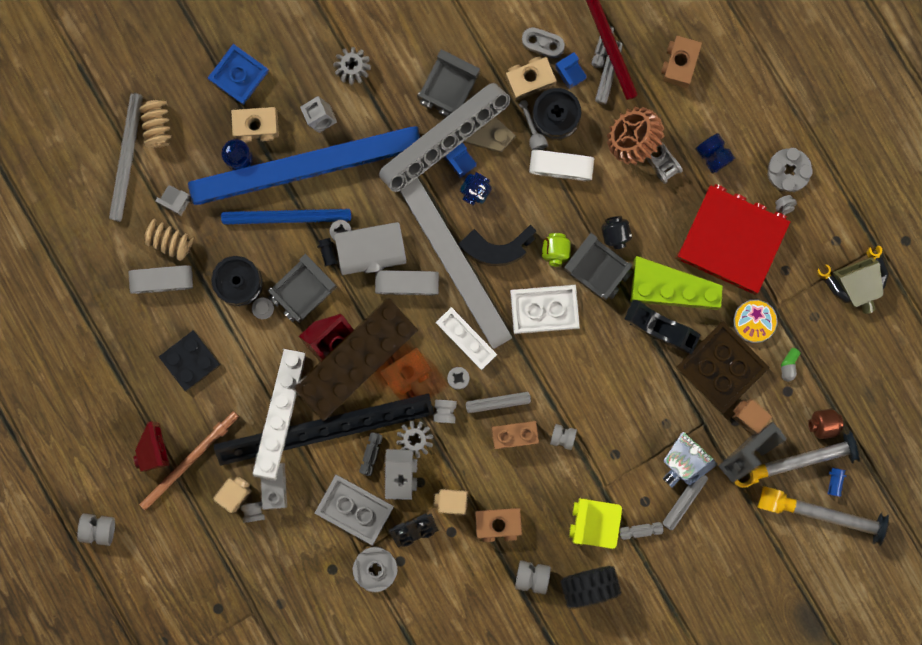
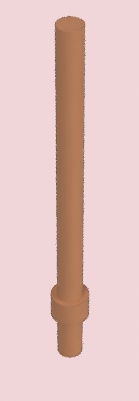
[139,411,239,511]

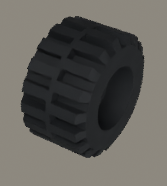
[560,566,622,609]

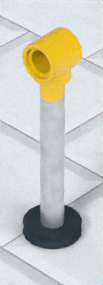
[733,431,860,488]
[758,486,889,546]

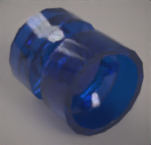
[695,133,736,174]
[221,139,253,171]

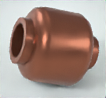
[808,409,843,439]

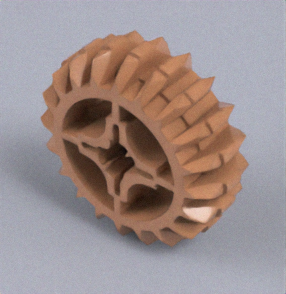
[606,106,665,165]

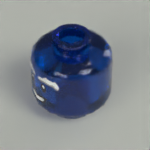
[460,172,492,206]

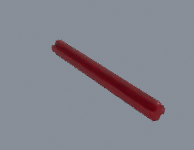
[586,0,637,100]

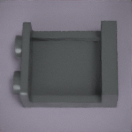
[417,49,480,117]
[563,233,633,301]
[268,254,337,323]
[719,422,786,483]

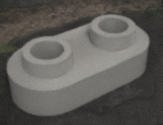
[522,28,564,58]

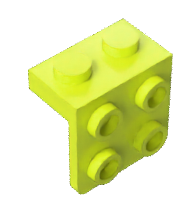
[569,498,622,549]

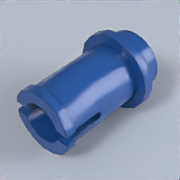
[827,468,847,497]

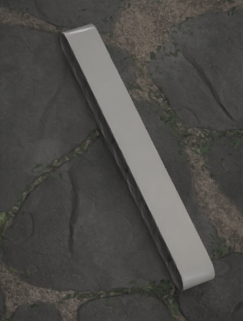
[400,177,512,349]

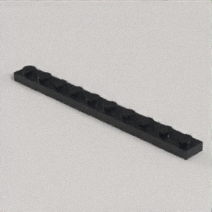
[214,393,434,466]

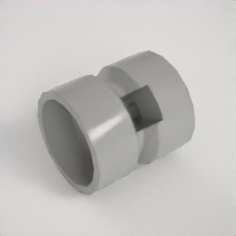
[77,513,115,546]
[515,561,551,595]

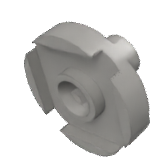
[767,148,813,192]
[353,547,398,592]

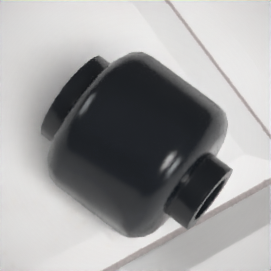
[601,216,632,249]

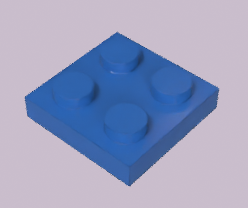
[207,44,269,105]

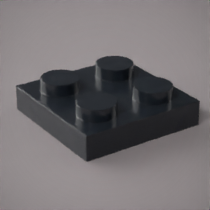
[159,330,221,392]

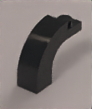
[458,225,537,266]
[624,300,701,355]

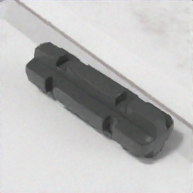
[359,433,383,476]

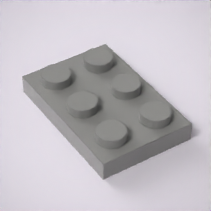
[315,474,394,545]

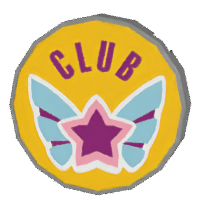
[733,299,778,343]

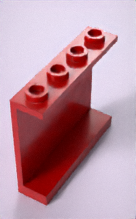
[676,184,791,295]

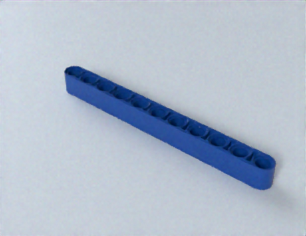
[188,126,421,205]

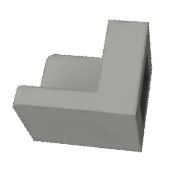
[156,185,191,216]

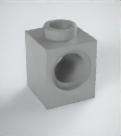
[300,96,337,133]

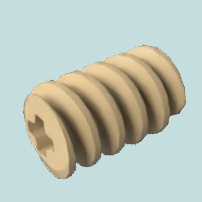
[140,100,171,148]
[144,219,194,261]

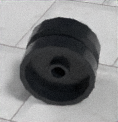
[533,88,581,140]
[211,256,263,307]

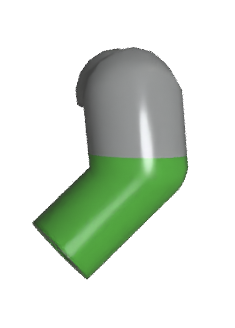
[781,348,801,382]

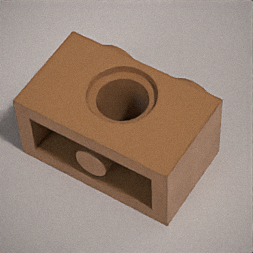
[661,36,702,89]
[732,399,773,435]
[492,421,539,449]
[475,508,522,542]

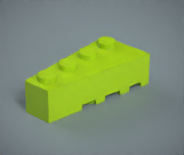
[631,256,723,310]

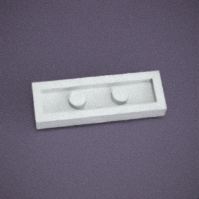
[436,307,497,370]

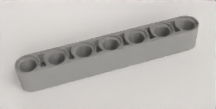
[379,83,510,192]

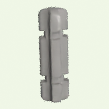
[592,26,614,68]
[620,522,663,540]

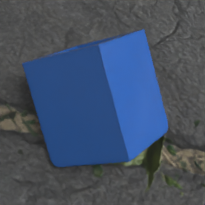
[555,52,587,89]
[444,142,477,178]

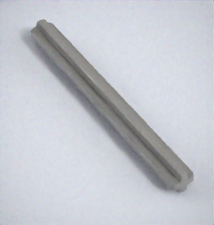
[109,93,143,221]

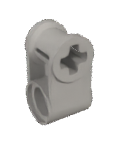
[646,143,683,184]

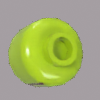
[542,233,571,267]

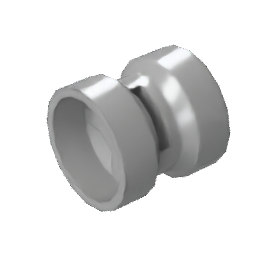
[433,400,457,423]
[550,424,577,450]

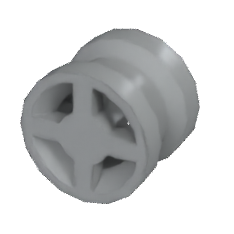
[330,220,352,242]
[447,367,469,390]
[240,502,265,523]

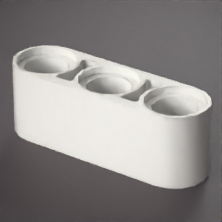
[529,150,594,181]

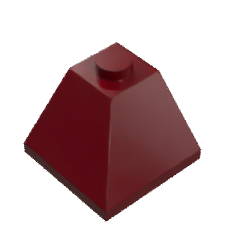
[298,314,354,362]
[133,422,170,472]

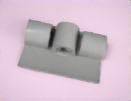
[334,222,406,275]

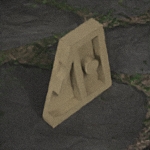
[463,117,516,153]

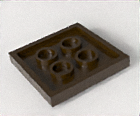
[676,321,770,414]

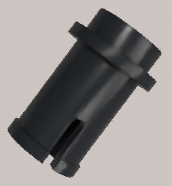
[317,238,338,267]

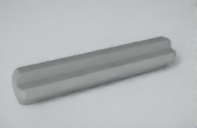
[595,41,623,104]
[466,392,531,413]
[662,475,708,530]

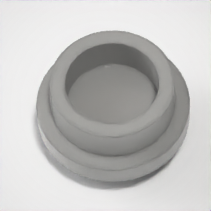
[775,195,797,214]
[252,297,274,319]

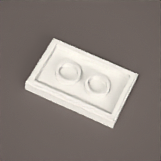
[510,285,580,334]

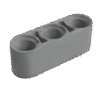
[128,266,193,294]
[375,271,439,295]

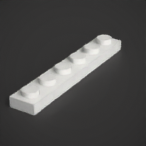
[253,349,306,481]

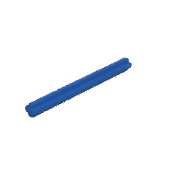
[221,209,351,224]

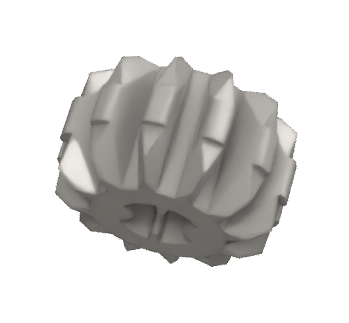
[334,47,371,85]
[396,421,434,458]

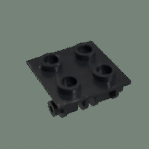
[389,513,439,547]

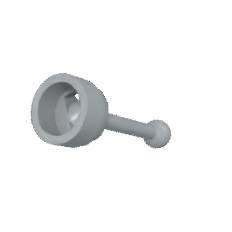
[519,100,548,150]

